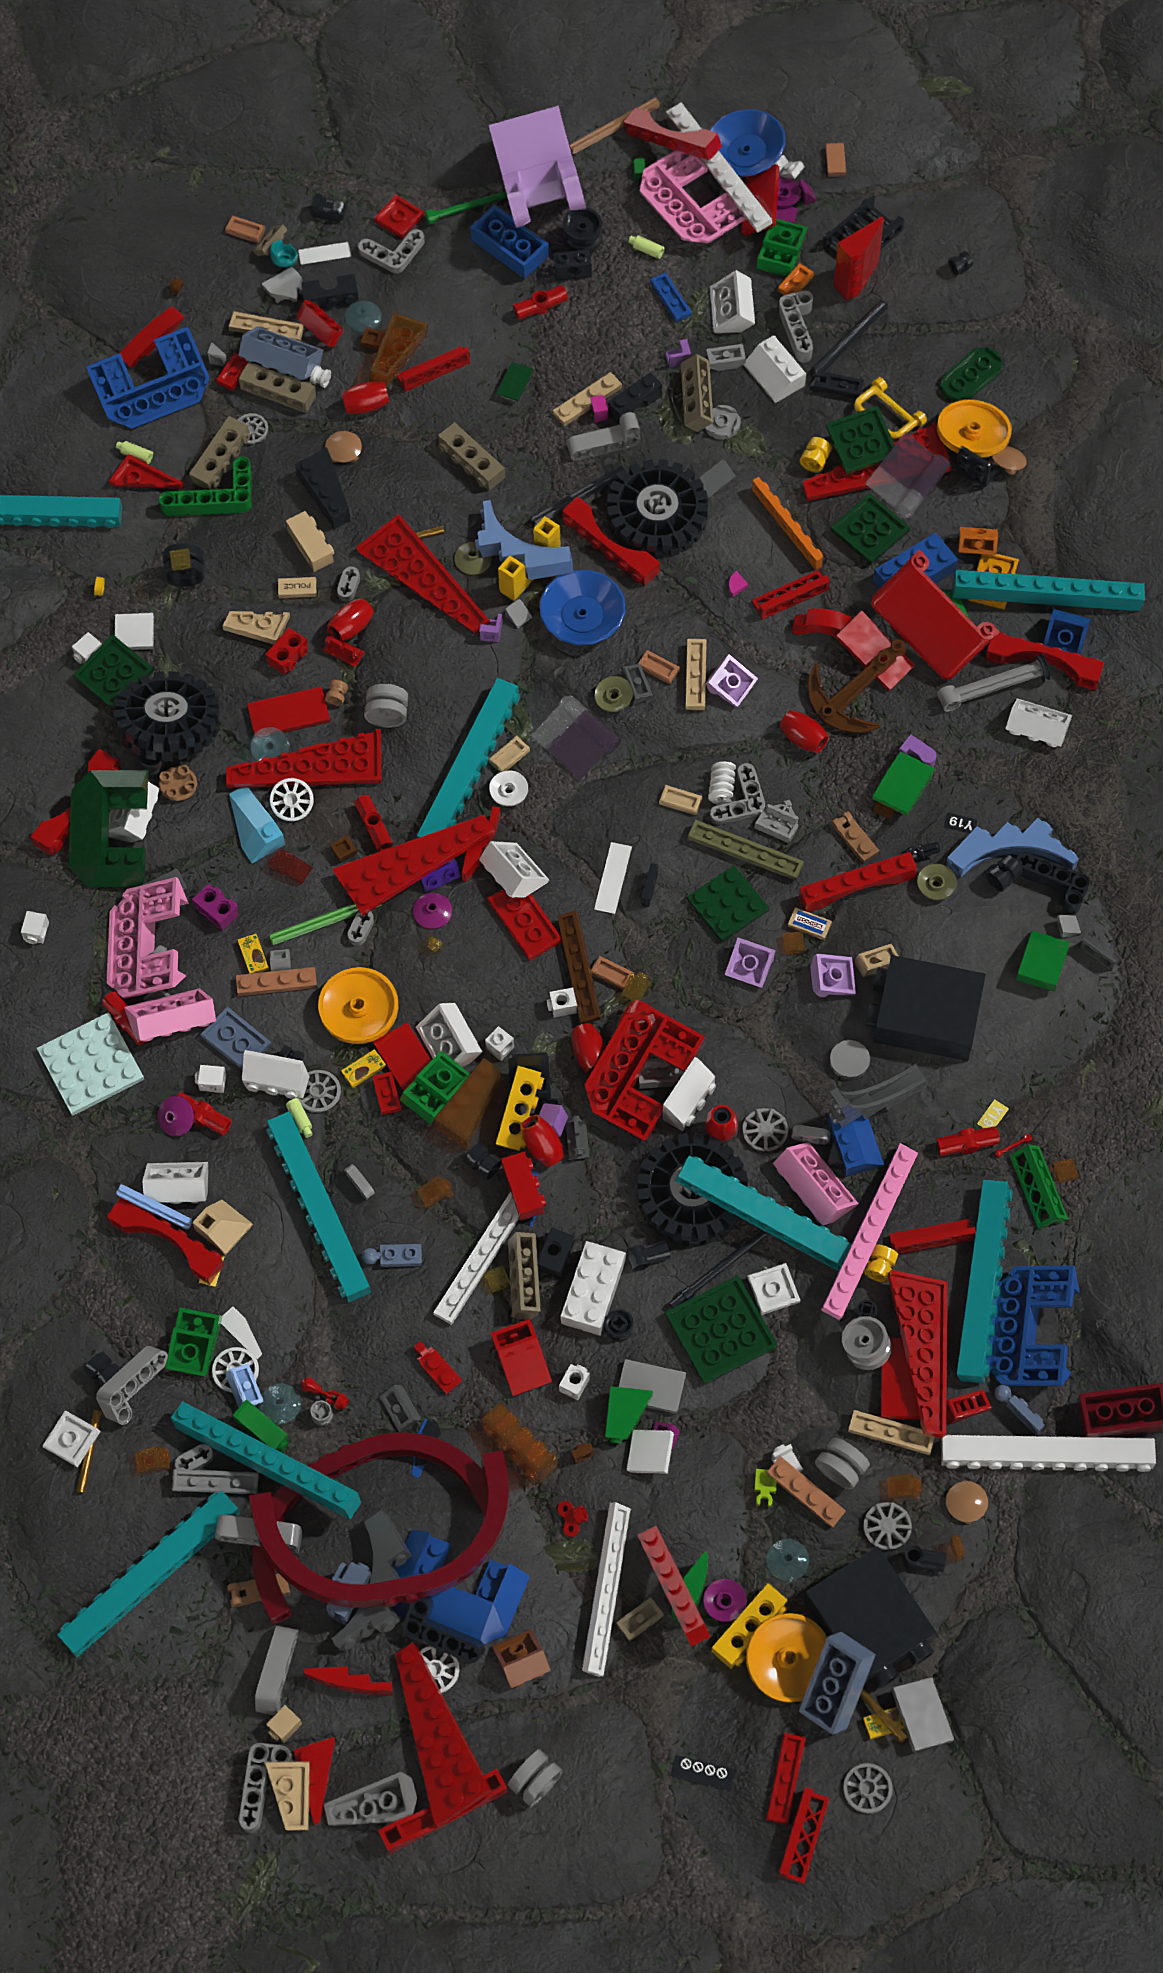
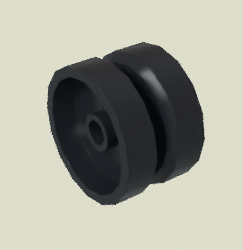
[563,208,602,253]
[162,543,204,587]

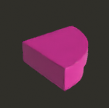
[729,571,748,597]

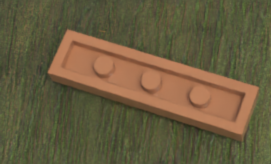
[236,967,317,996]
[766,1456,846,1528]

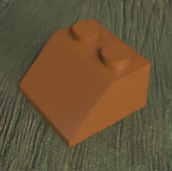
[492,1629,551,1688]

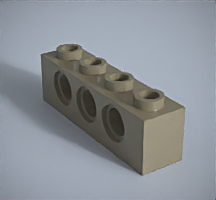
[681,354,714,432]
[239,362,316,413]
[189,416,250,490]
[438,422,505,491]
[508,1232,540,1320]

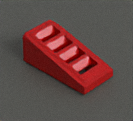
[946,1390,991,1424]

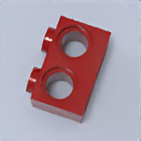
[265,628,308,675]

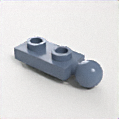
[362,1244,422,1267]
[995,1385,1045,1436]

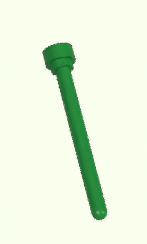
[425,192,507,225]

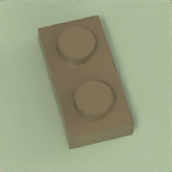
[253,225,287,256]
[616,1597,664,1642]

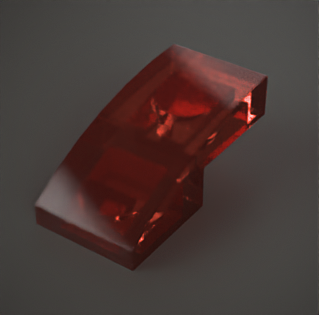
[268,848,313,885]

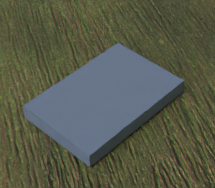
[200,1007,272,1071]

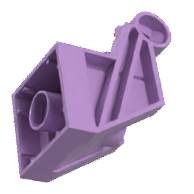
[489,106,586,228]

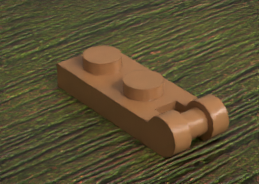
[831,811,880,864]
[227,1574,290,1608]

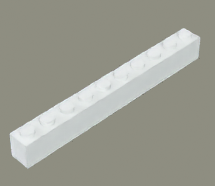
[941,1435,1156,1472]

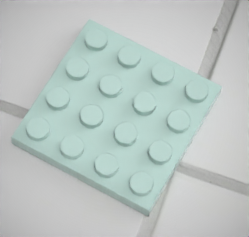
[37,1012,145,1116]

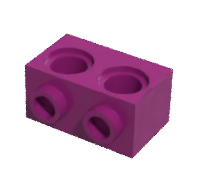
[192,883,239,931]

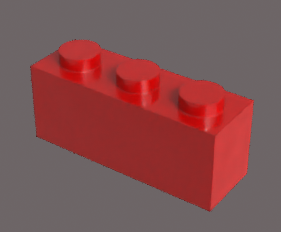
[501,1152,546,1221]

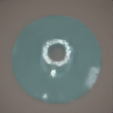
[345,301,381,332]
[251,727,289,761]
[259,1383,301,1425]
[766,1539,809,1582]

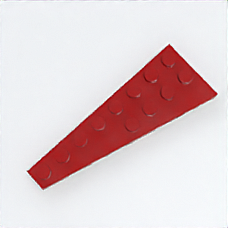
[803,422,952,501]
[356,514,490,635]
[226,729,382,788]
[332,815,495,916]
[888,1270,948,1438]
[395,1642,492,1827]

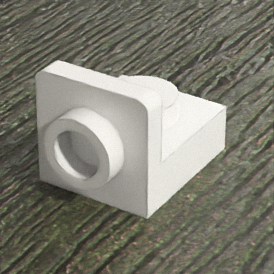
[773,155,804,179]
[771,1444,803,1472]

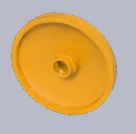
[937,400,1012,458]
[318,967,399,1044]
[746,1613,827,1702]

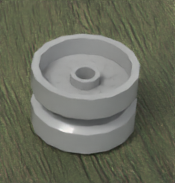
[364,684,408,728]
[842,1317,892,1370]
[815,1437,870,1490]
[508,1749,563,1807]

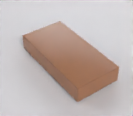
[826,143,846,177]
[225,215,266,243]
[638,650,680,684]
[591,956,634,991]

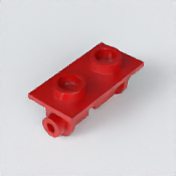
[323,635,365,667]

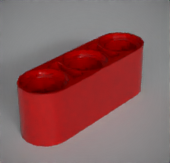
[296,300,344,347]

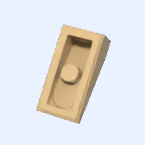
[855,944,898,977]

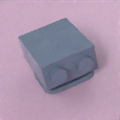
[326,1562,371,1626]

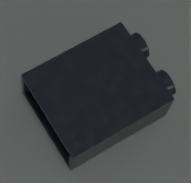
[865,955,986,1061]
[804,1546,937,1690]

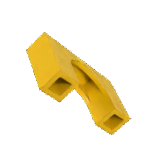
[498,516,560,601]

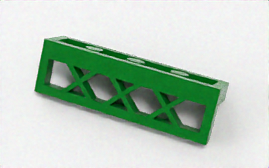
[1009,1145,1068,1229]

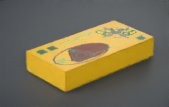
[238,934,269,974]
[341,1049,386,1088]
[863,1707,905,1740]

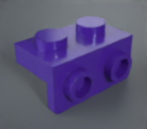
[420,859,461,892]

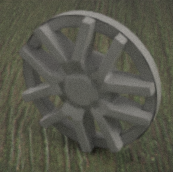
[237,413,268,445]

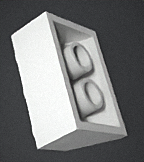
[710,270,755,333]
[743,335,806,403]
[1006,698,1072,747]
[108,782,159,842]
[479,841,549,898]
[416,1003,482,1067]
[242,1050,309,1099]
[663,1057,716,1131]
[143,1162,208,1204]

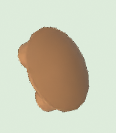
[325,431,362,463]
[990,446,1027,474]
[159,765,197,801]
[945,1481,988,1524]

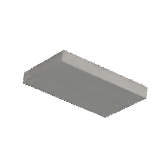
[619,1359,686,1414]
[891,1677,954,1752]

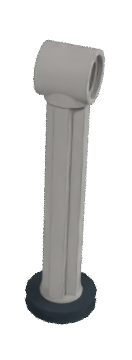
[937,653,1050,712]

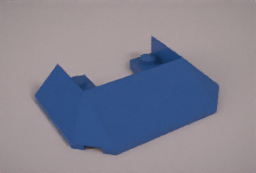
[86,327,210,429]
[987,1265,1080,1386]
[394,1530,530,1645]

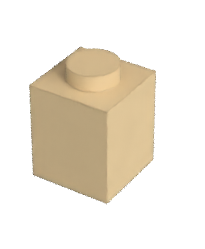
[267,1705,302,1743]

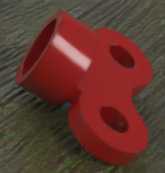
[558,1501,588,1537]

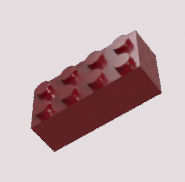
[1077,1383,1163,1438]

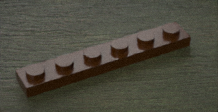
[557,910,602,1024]

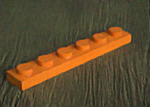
[752,477,823,571]

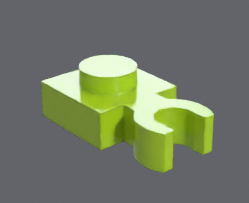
[754,1469,777,1508]

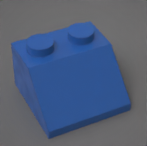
[1043,609,1091,654]

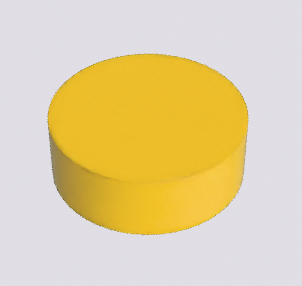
[94,577,105,596]

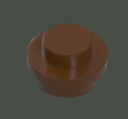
[169,277,184,294]

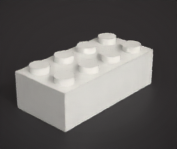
[561,1241,626,1336]

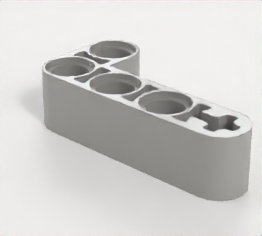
[779,291,813,363]
[566,412,641,460]
[96,1346,168,1425]
[215,1515,302,1556]
[255,1626,298,1716]
[239,1743,292,1833]

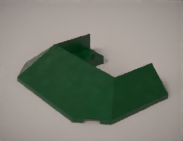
[69,770,148,887]

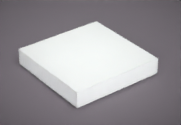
[115,613,154,650]
[747,1263,800,1315]
[42,1411,100,1467]
[627,1430,674,1474]

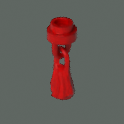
[301,1377,349,1410]

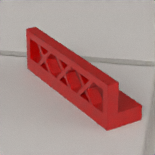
[397,346,470,392]
[752,570,830,620]
[889,1219,976,1255]
[779,1787,829,1884]

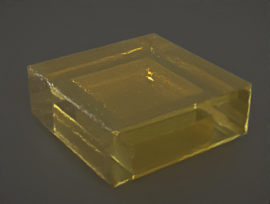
[170,548,192,571]
[484,1265,511,1294]

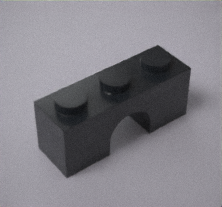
[301,274,359,308]
[608,372,662,425]

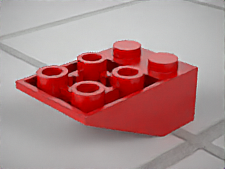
[491,1319,552,1396]

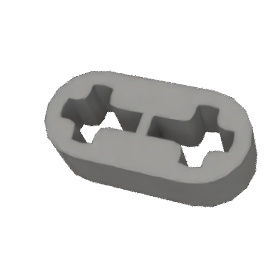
[337,567,360,602]
[348,911,374,946]
[791,1125,831,1145]
[344,1164,375,1200]
[175,1444,214,1470]

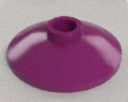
[777,178,801,207]
[413,893,452,929]
[158,1096,194,1136]
[704,1579,747,1622]

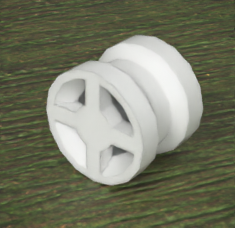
[310,366,331,388]

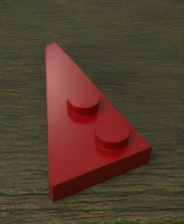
[109,455,183,489]
[294,1737,335,1825]

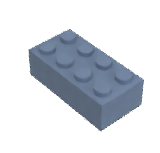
[239,326,323,380]
[799,1632,876,1735]

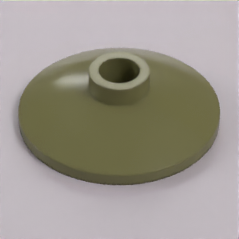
[454,542,492,575]
[595,676,633,712]
[917,864,957,900]

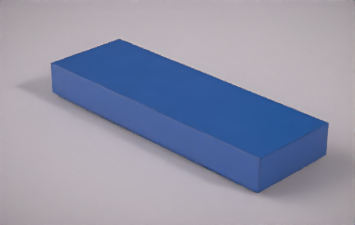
[650,272,692,323]

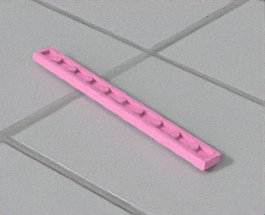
[821,1143,918,1320]

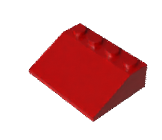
[833,216,884,301]

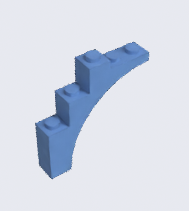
[475,500,573,580]
[946,818,1079,877]

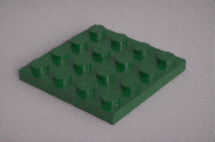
[665,1275,778,1385]

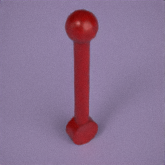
[994,1134,1032,1157]

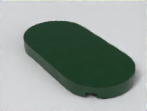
[940,347,1002,402]

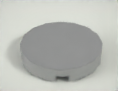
[705,405,741,440]
[830,1040,870,1080]

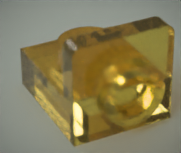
[621,971,652,1001]

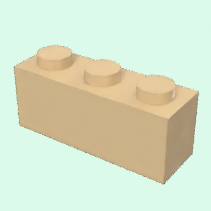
[286,511,334,572]

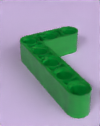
[159,457,252,516]

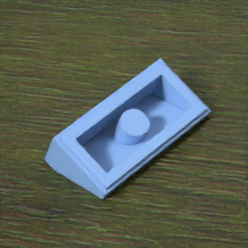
[226,1363,264,1407]

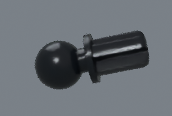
[905,842,940,862]

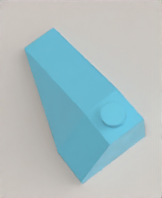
[229,787,285,863]

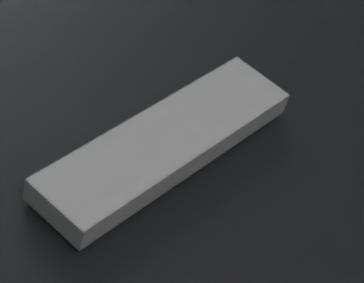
[172,1469,259,1494]

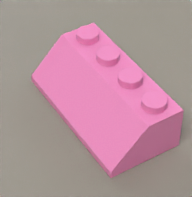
[124,988,216,1041]
[773,1142,858,1226]

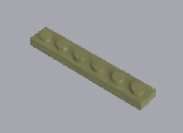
[688,820,804,881]

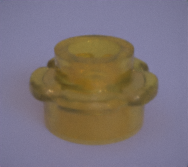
[425,935,444,953]

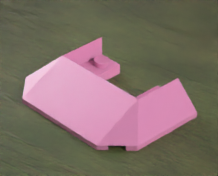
[640,150,746,243]
[107,877,189,999]

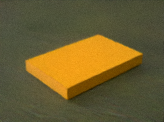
[968,554,1019,610]

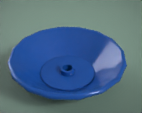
[710,109,786,177]
[539,569,626,645]

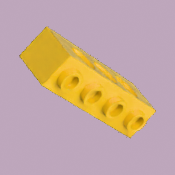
[496,1066,544,1151]
[712,1583,788,1669]

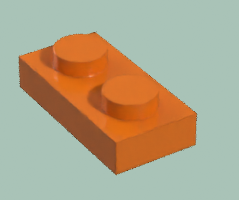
[778,263,814,295]

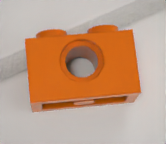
[958,527,998,555]

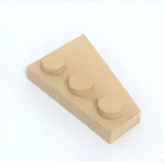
[223,611,290,644]
[265,1761,309,1830]

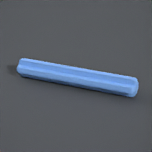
[116,1185,192,1230]

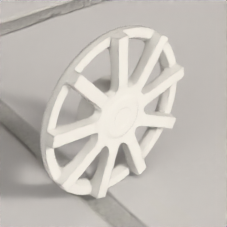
[270,778,314,822]
[212,1347,259,1393]
[420,1646,459,1693]

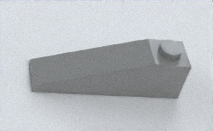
[324,1772,417,1826]

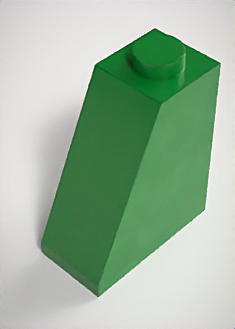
[605,1386,653,1444]
[233,1399,289,1453]

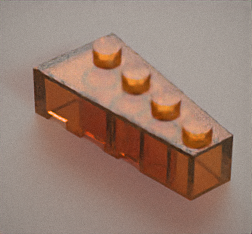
[369,312,429,388]
[435,1058,501,1150]
[482,1402,558,1484]

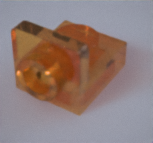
[417,1176,453,1208]
[135,1446,170,1474]
[888,1473,922,1499]

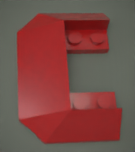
[585,1008,705,1141]

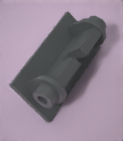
[566,1116,589,1160]

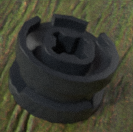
[605,1309,634,1342]

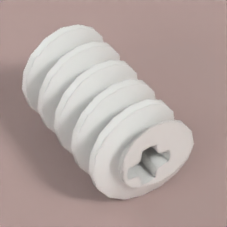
[708,762,736,805]

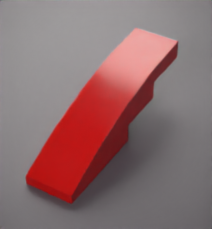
[120,306,185,368]
[462,806,501,882]
[304,1666,393,1695]

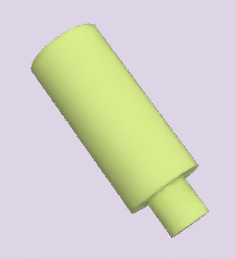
[628,236,664,259]
[116,441,153,464]
[286,1098,312,1138]

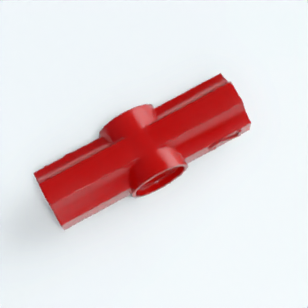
[512,285,568,320]
[354,795,393,851]
[102,991,148,1046]
[176,1092,232,1136]
[936,1126,1000,1157]

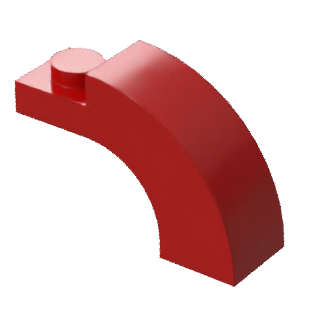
[792,608,853,638]

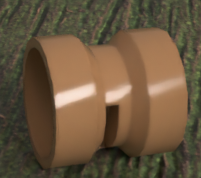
[325,680,348,706]

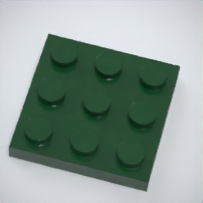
[825,406,899,475]
[830,493,910,565]
[73,634,154,710]
[687,865,769,943]

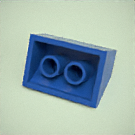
[827,1113,884,1177]

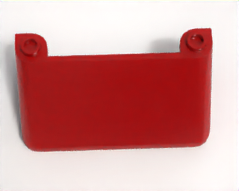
[871,549,1000,680]

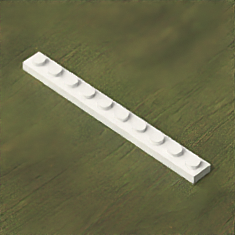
[666,103,772,232]

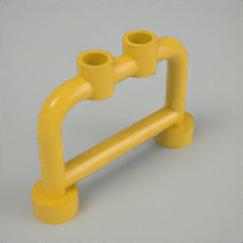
[854,377,927,439]

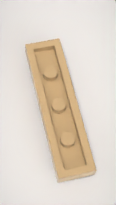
[229,312,304,341]
[553,372,622,427]
[686,639,706,710]
[848,1410,935,1455]

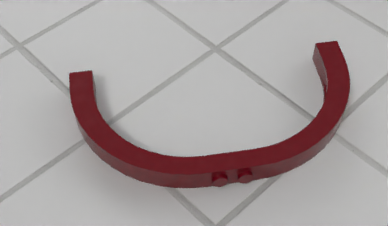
[253,1433,487,1625]
[249,1450,509,1608]

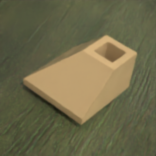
[192,1200,253,1255]

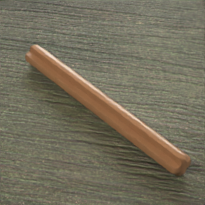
[569,98,660,154]

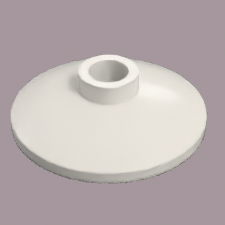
[489,771,528,806]

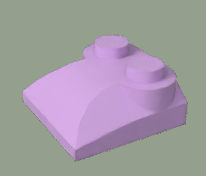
[706,655,758,708]
[725,938,776,988]
[810,954,856,997]

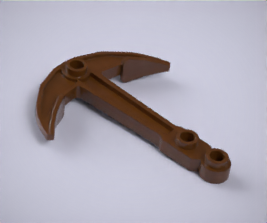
[808,639,906,734]

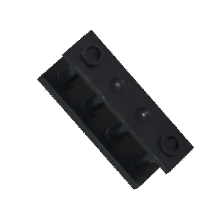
[823,195,905,250]

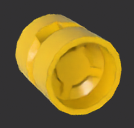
[800,437,832,473]
[863,1245,898,1283]

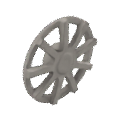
[297,1070,341,1113]
[743,1108,788,1151]
[864,1502,912,1550]
[843,1763,893,1813]

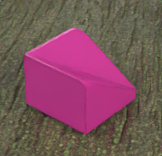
[591,395,608,422]

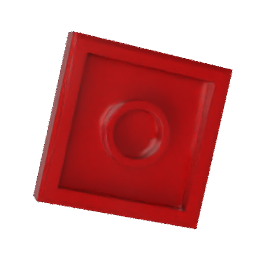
[374,195,424,239]

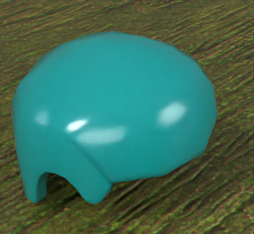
[270,240,298,268]

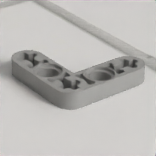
[358,229,424,273]
[710,763,765,825]

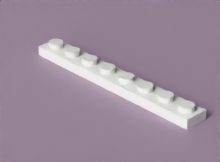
[434,1192,519,1325]
[582,1502,630,1676]

